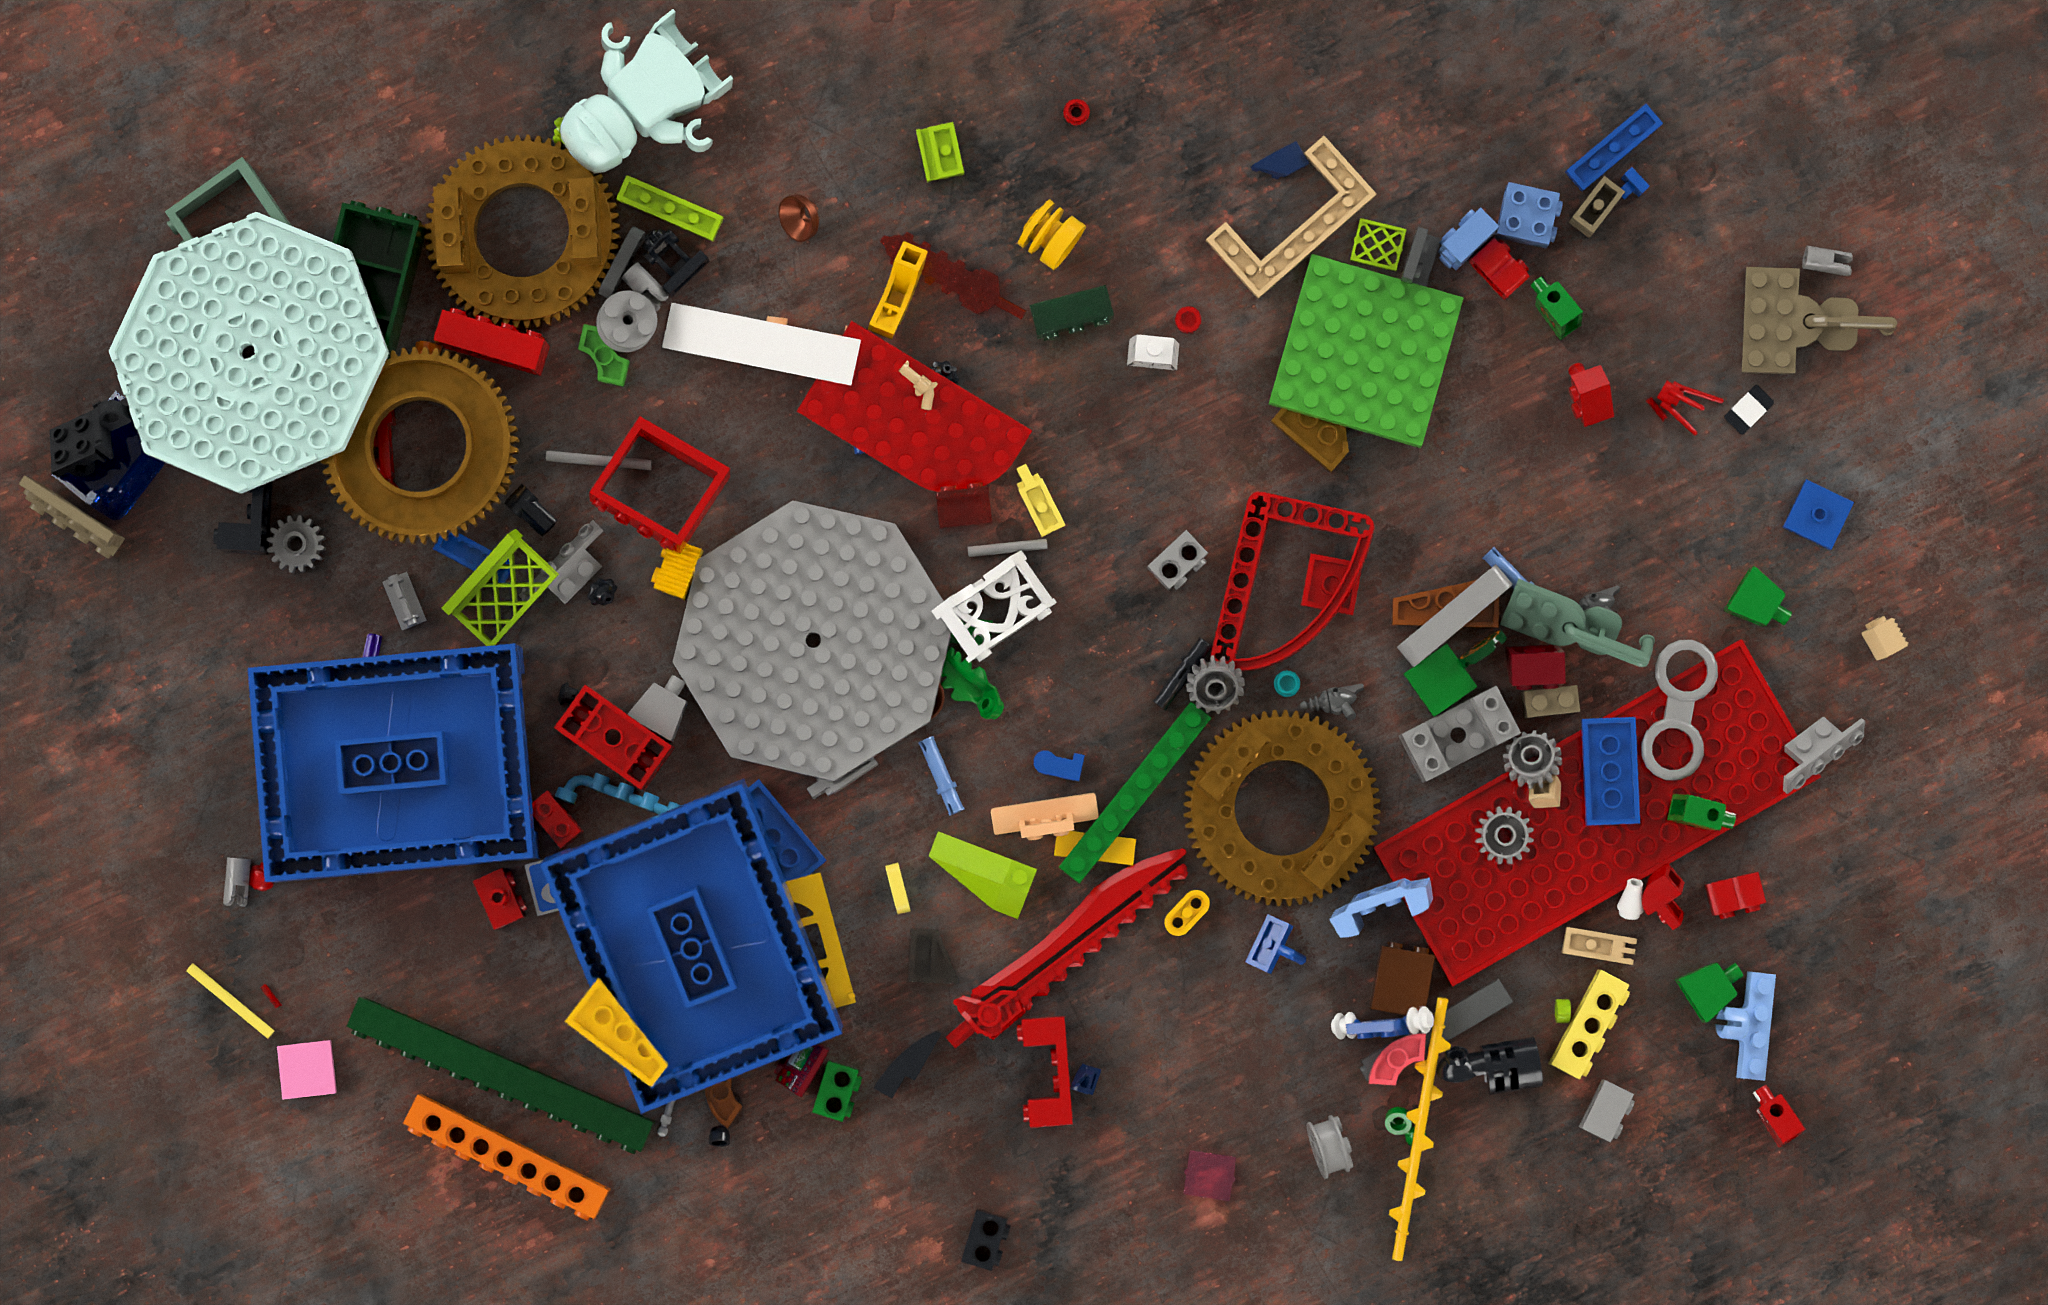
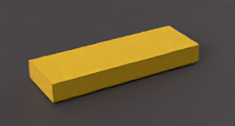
[1054,831,1136,865]

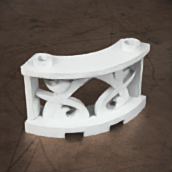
[931,550,1057,663]

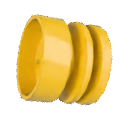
[1017,199,1086,270]

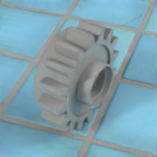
[267,515,326,573]
[1186,655,1245,714]
[1503,730,1562,789]
[1474,806,1534,864]

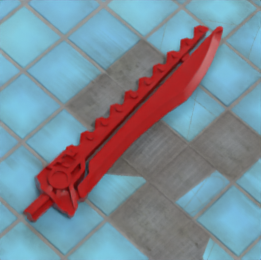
[945,848,1189,1049]

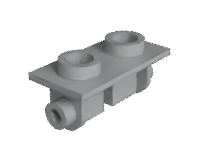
[382,572,427,631]

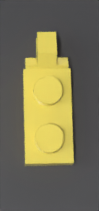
[1016,464,1066,537]

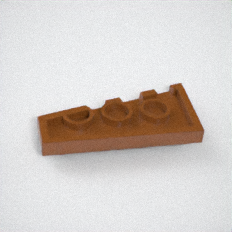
[1392,580,1499,628]

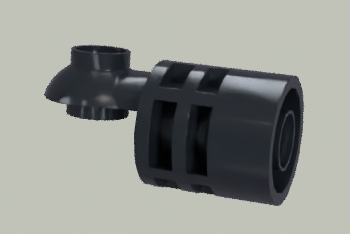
[1436,1037,1543,1095]

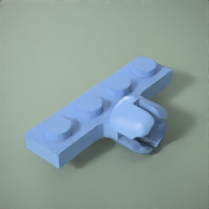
[1715,971,1776,1081]

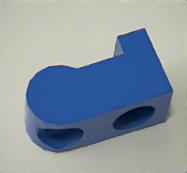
[1034,750,1085,782]

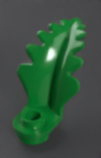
[941,646,1004,720]

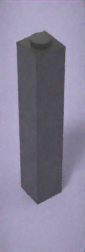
[1359,979,1513,1081]

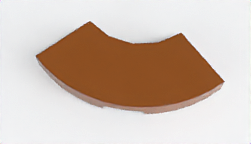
[705,1077,743,1129]

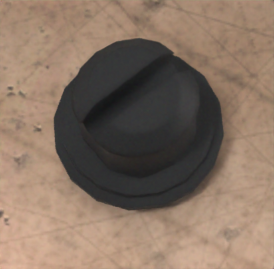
[558,682,579,705]

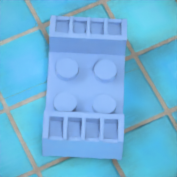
[1329,878,1433,938]

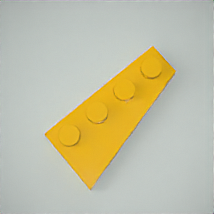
[565,977,668,1087]

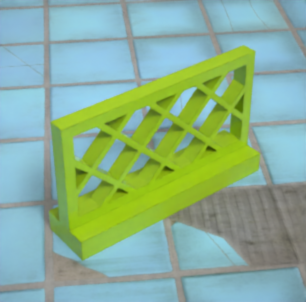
[441,529,559,646]

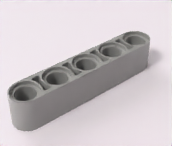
[1397,564,1513,667]

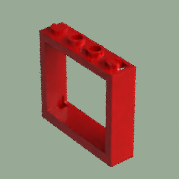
[589,416,730,554]

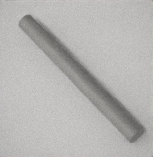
[546,451,652,470]

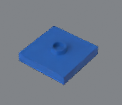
[1782,479,1854,550]

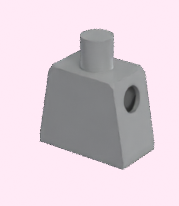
[628,675,688,742]

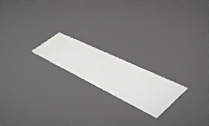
[662,303,861,385]

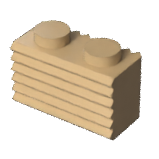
[1861,616,1908,660]

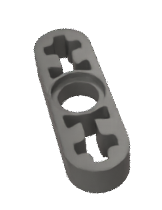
[598,226,646,298]

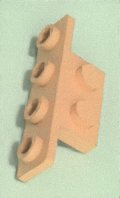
[991,793,1099,840]

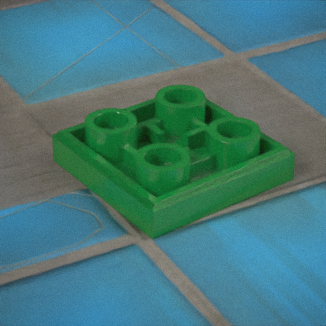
[1403,644,1478,717]

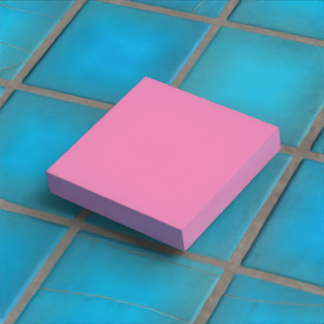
[277,1040,337,1099]

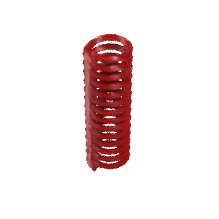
[1646,397,1668,422]
[260,984,282,1008]

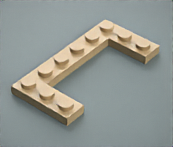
[1206,136,1376,299]

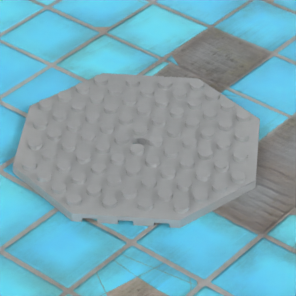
[673,501,952,782]

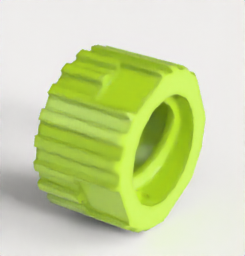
[1555,999,1571,1023]

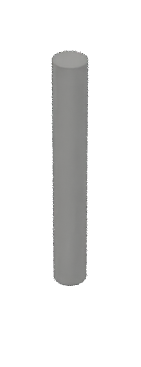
[968,539,1048,557]

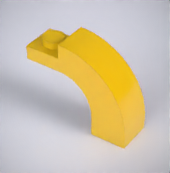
[868,241,928,340]

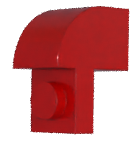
[1642,863,1685,930]

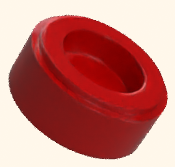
[1175,306,1201,334]

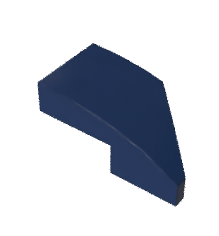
[1251,141,1309,180]
[1070,1064,1101,1095]

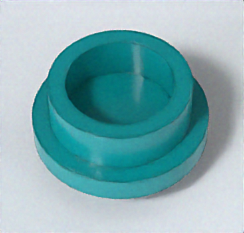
[1274,670,1300,697]

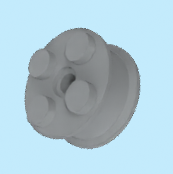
[596,291,657,353]
[1306,1115,1353,1179]

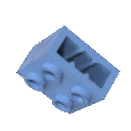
[1495,182,1563,248]
[1438,208,1499,270]

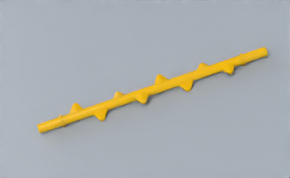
[1389,997,1451,1261]

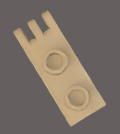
[1562,927,1637,965]

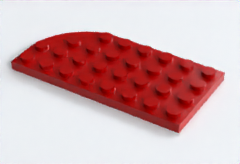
[797,320,1032,493]

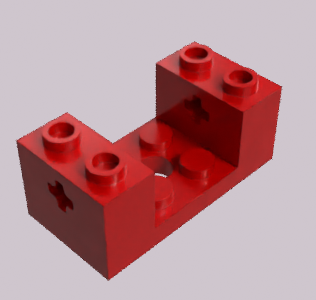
[554,685,675,791]
[1017,1016,1073,1128]

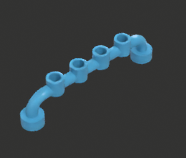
[554,773,681,814]

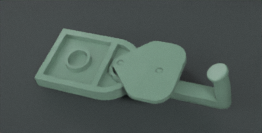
[1500,579,1655,667]

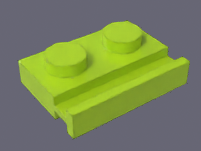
[916,122,964,182]

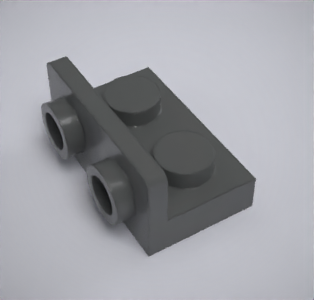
[1401,227,1440,287]

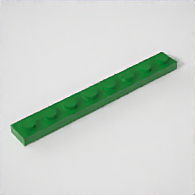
[1059,702,1211,884]

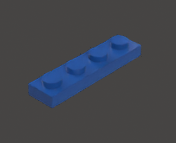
[1565,104,1663,192]

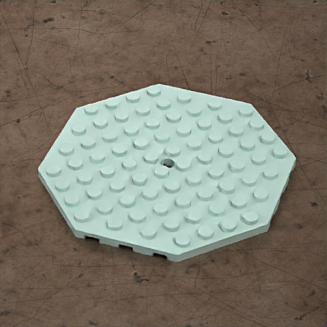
[109,212,389,494]

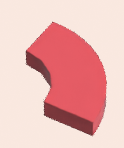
[1368,1034,1426,1086]

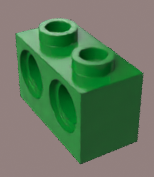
[812,1060,863,1122]

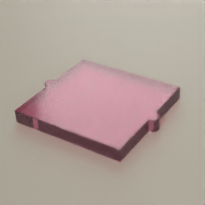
[1183,1150,1236,1201]

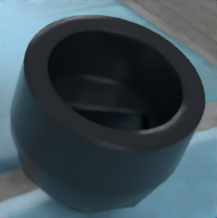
[709,1125,730,1147]

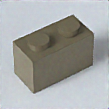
[1568,176,1625,238]
[1521,685,1580,719]

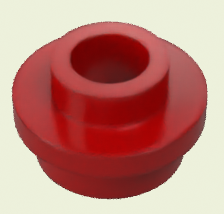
[1063,99,1090,126]

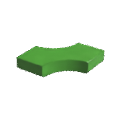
[578,324,630,387]

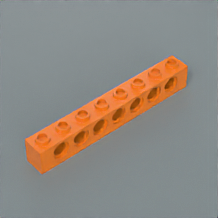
[403,1094,611,1221]

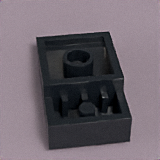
[874,1030,942,1099]

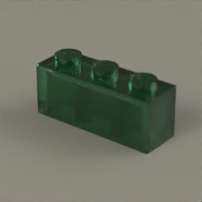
[1029,285,1114,341]

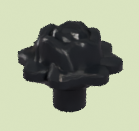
[930,361,959,383]
[587,578,617,606]

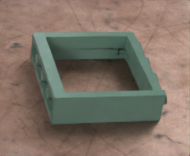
[165,157,292,243]

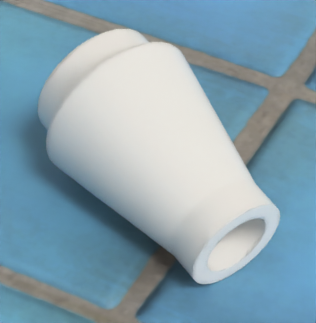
[1617,878,1644,920]

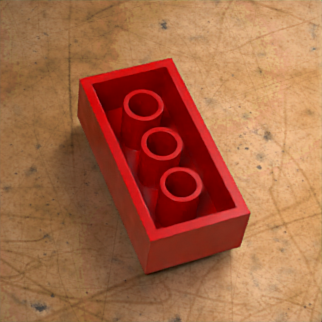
[433,308,550,376]

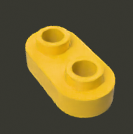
[1164,890,1210,936]

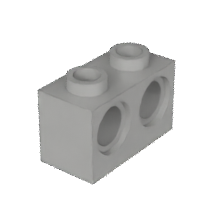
[1147,530,1208,591]

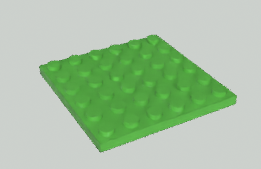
[1269,254,1464,448]

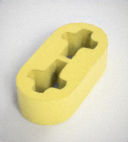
[885,862,911,914]

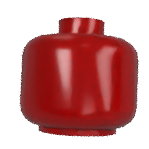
[249,862,274,891]

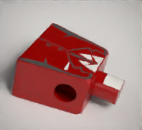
[1753,1085,1805,1148]

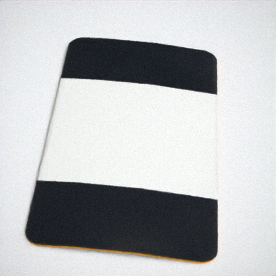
[1724,385,1774,435]

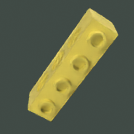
[1548,970,1630,1079]

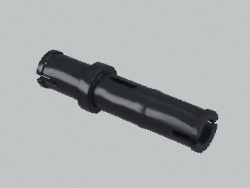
[1153,637,1213,711]

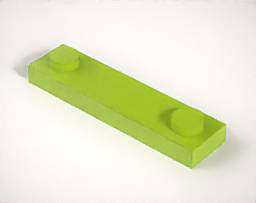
[616,175,724,242]

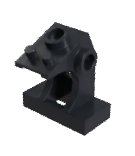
[641,228,710,297]

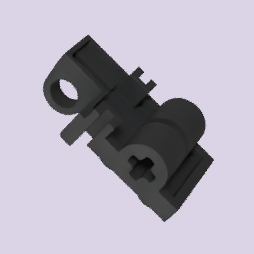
[49,398,133,477]

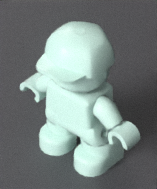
[560,9,733,173]

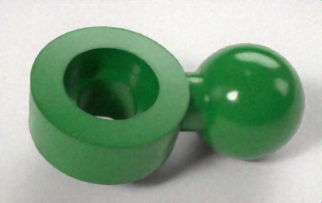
[1385,1107,1426,1147]

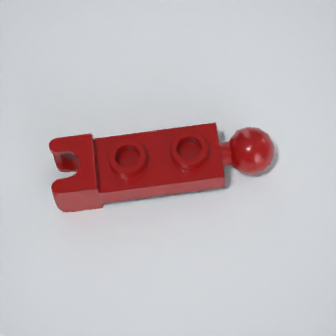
[374,409,399,488]

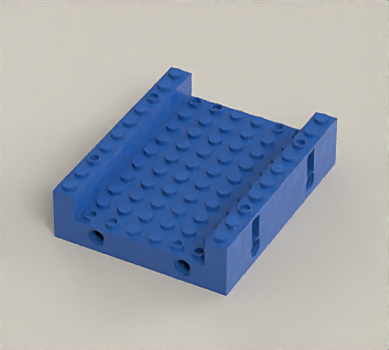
[248,643,540,883]
[540,779,843,1114]

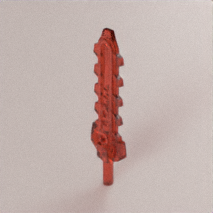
[880,232,1027,320]

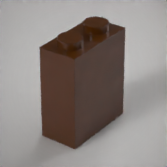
[1369,942,1435,1015]

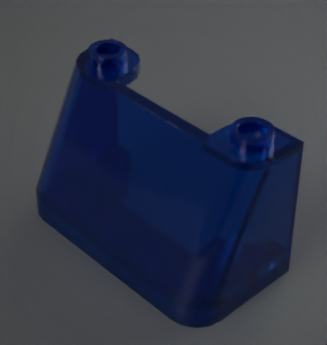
[51,390,166,521]

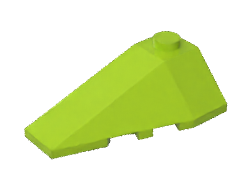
[929,831,1037,919]

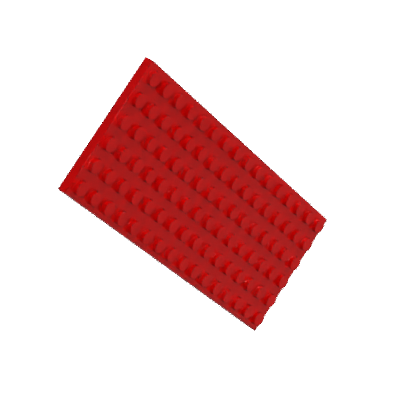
[1373,639,1821,987]

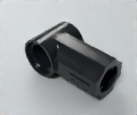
[504,484,558,537]

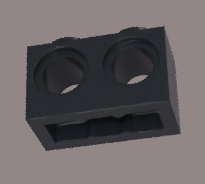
[961,1208,1011,1271]

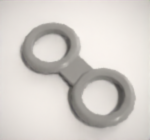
[1641,640,1718,781]

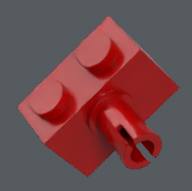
[1568,363,1614,427]
[473,868,528,930]

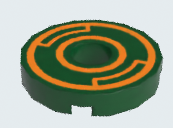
[1458,630,1507,668]

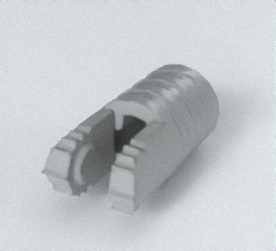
[1802,246,1853,276]
[622,262,669,311]
[223,857,251,907]

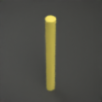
[186,963,275,1039]

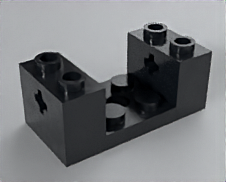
[213,481,273,555]

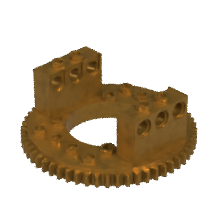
[425,135,621,330]
[320,347,519,545]
[1183,710,1380,906]

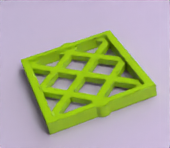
[1350,218,1406,272]

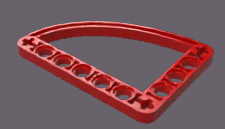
[1210,492,1375,672]

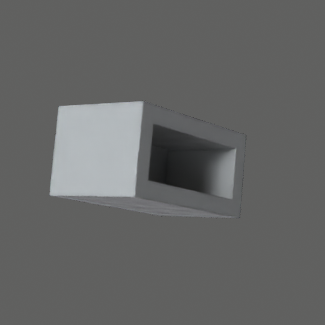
[1579,1079,1635,1142]

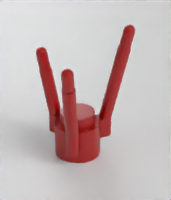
[1657,380,1724,435]

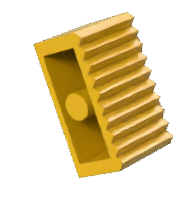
[651,544,703,600]

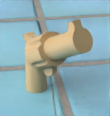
[899,360,938,410]

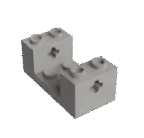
[1398,686,1521,783]

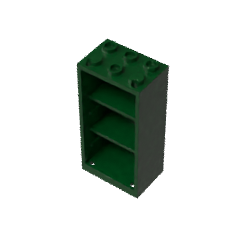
[332,200,427,359]

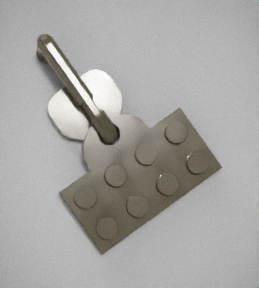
[1742,267,1897,375]

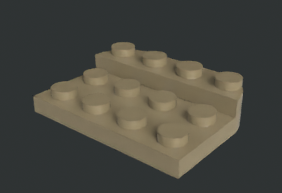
[19,475,125,559]

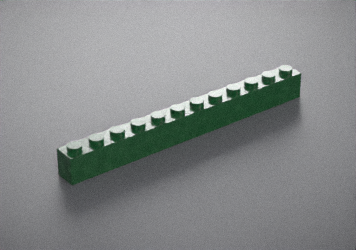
[346,996,655,1154]

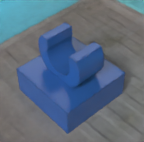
[1621,167,1650,200]

